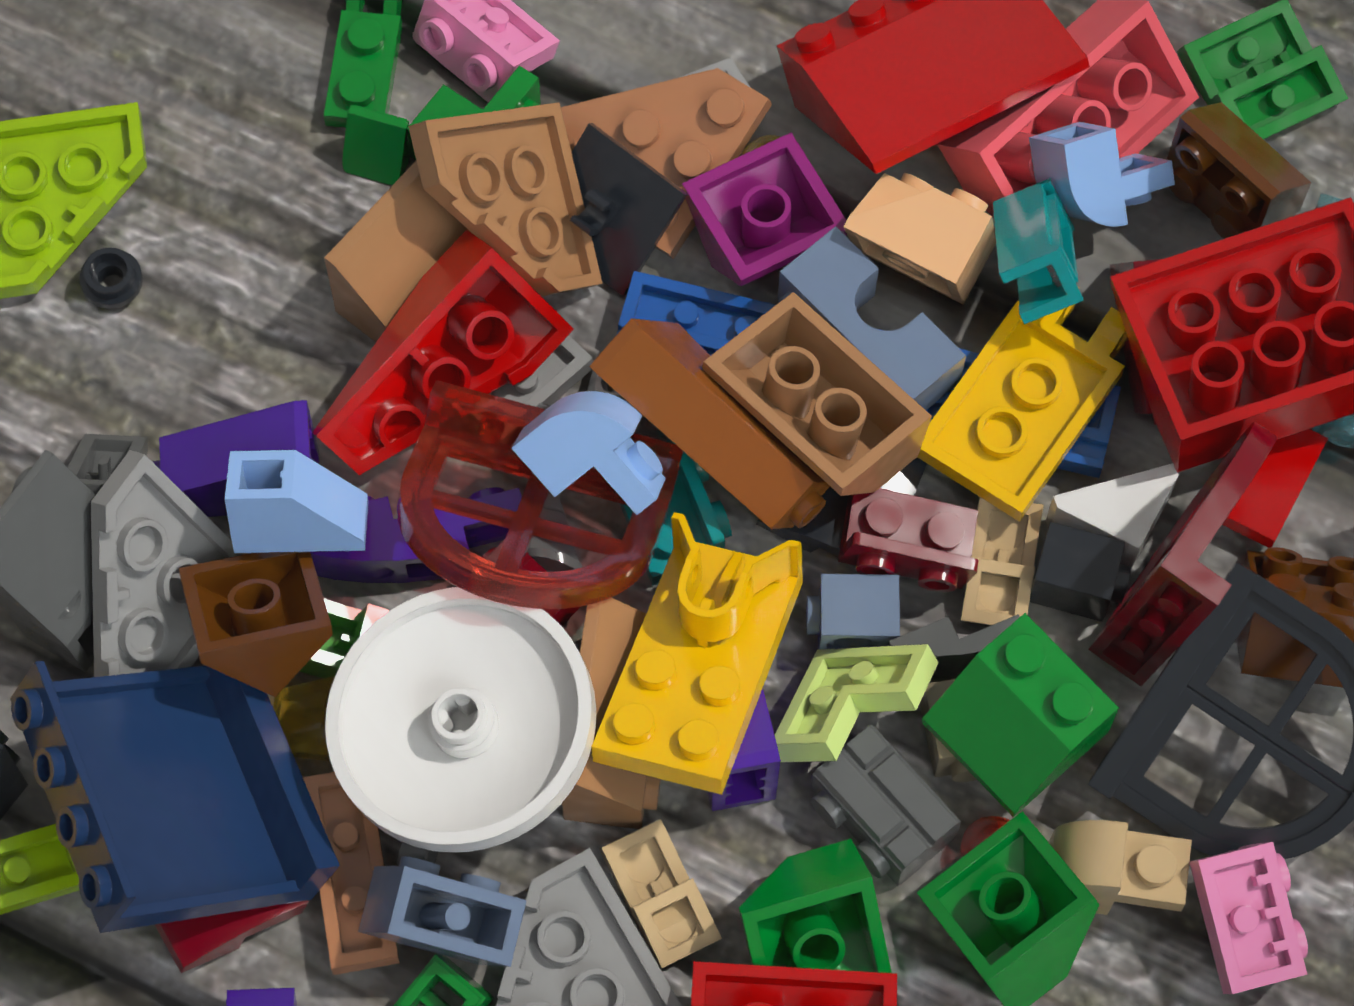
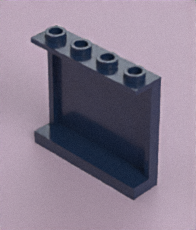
[10,661,340,933]

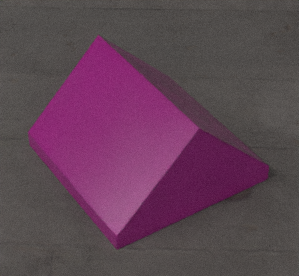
[682,132,848,286]

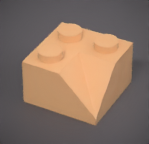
[844,173,996,305]

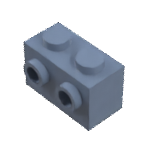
[358,856,527,967]

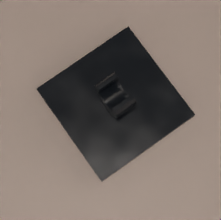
[570,123,688,296]

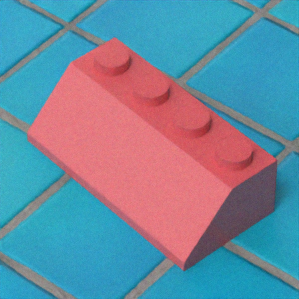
[937,0,1199,218]

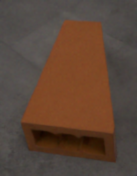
[589,318,830,529]

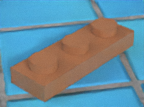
[303,772,400,975]

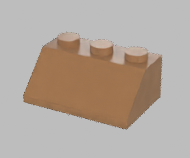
[324,160,473,342]
[702,292,932,496]
[562,592,661,829]

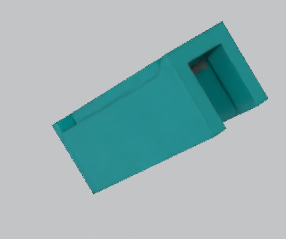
[993,178,1084,324]

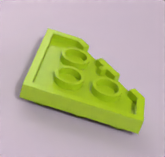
[0,102,147,299]

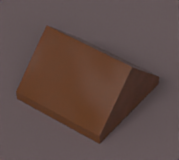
[178,552,333,697]

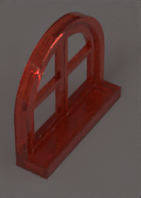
[397,380,684,609]

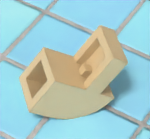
[1049,820,1192,915]

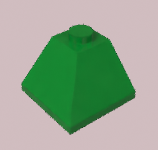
[917,811,1099,1006]
[739,838,892,973]

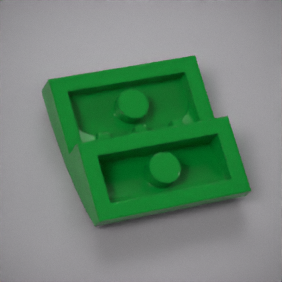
[1177,0,1348,140]

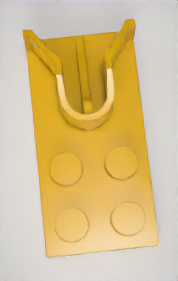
[591,512,803,795]

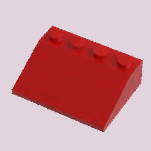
[776,0,1090,174]
[1110,197,1354,473]

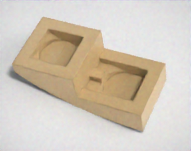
[960,497,1044,625]
[599,819,722,968]

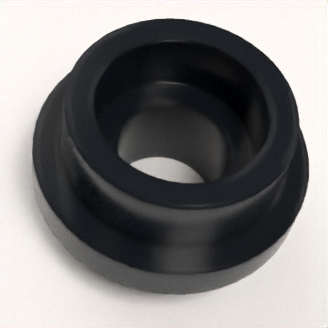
[79,248,143,309]

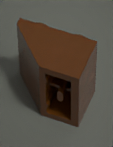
[1167,102,1311,239]
[1237,547,1354,688]

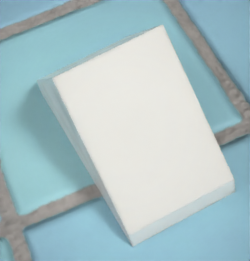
[1046,463,1179,570]

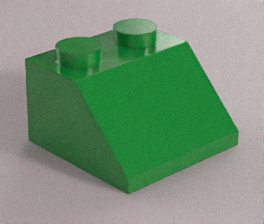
[921,613,1119,817]

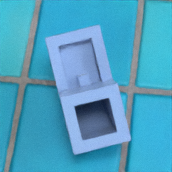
[1029,122,1175,227]
[511,391,666,515]

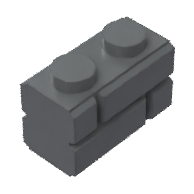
[810,725,961,886]

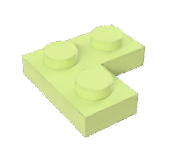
[775,644,939,762]

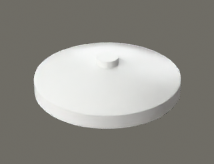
[325,586,596,852]

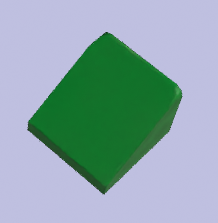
[342,105,410,186]

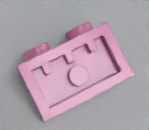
[413,0,560,103]
[1189,842,1308,994]

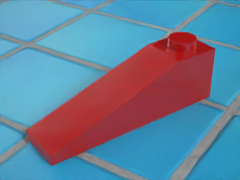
[312,230,574,475]

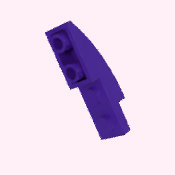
[310,487,528,583]

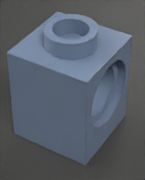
[806,574,900,650]

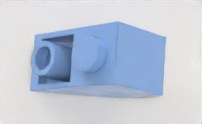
[225,450,368,553]

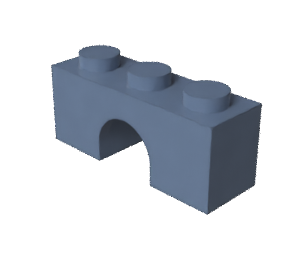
[777,226,966,410]

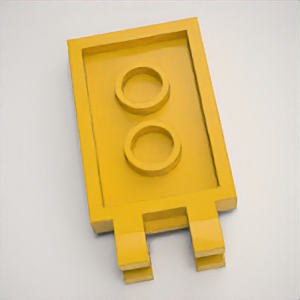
[918,287,1128,522]

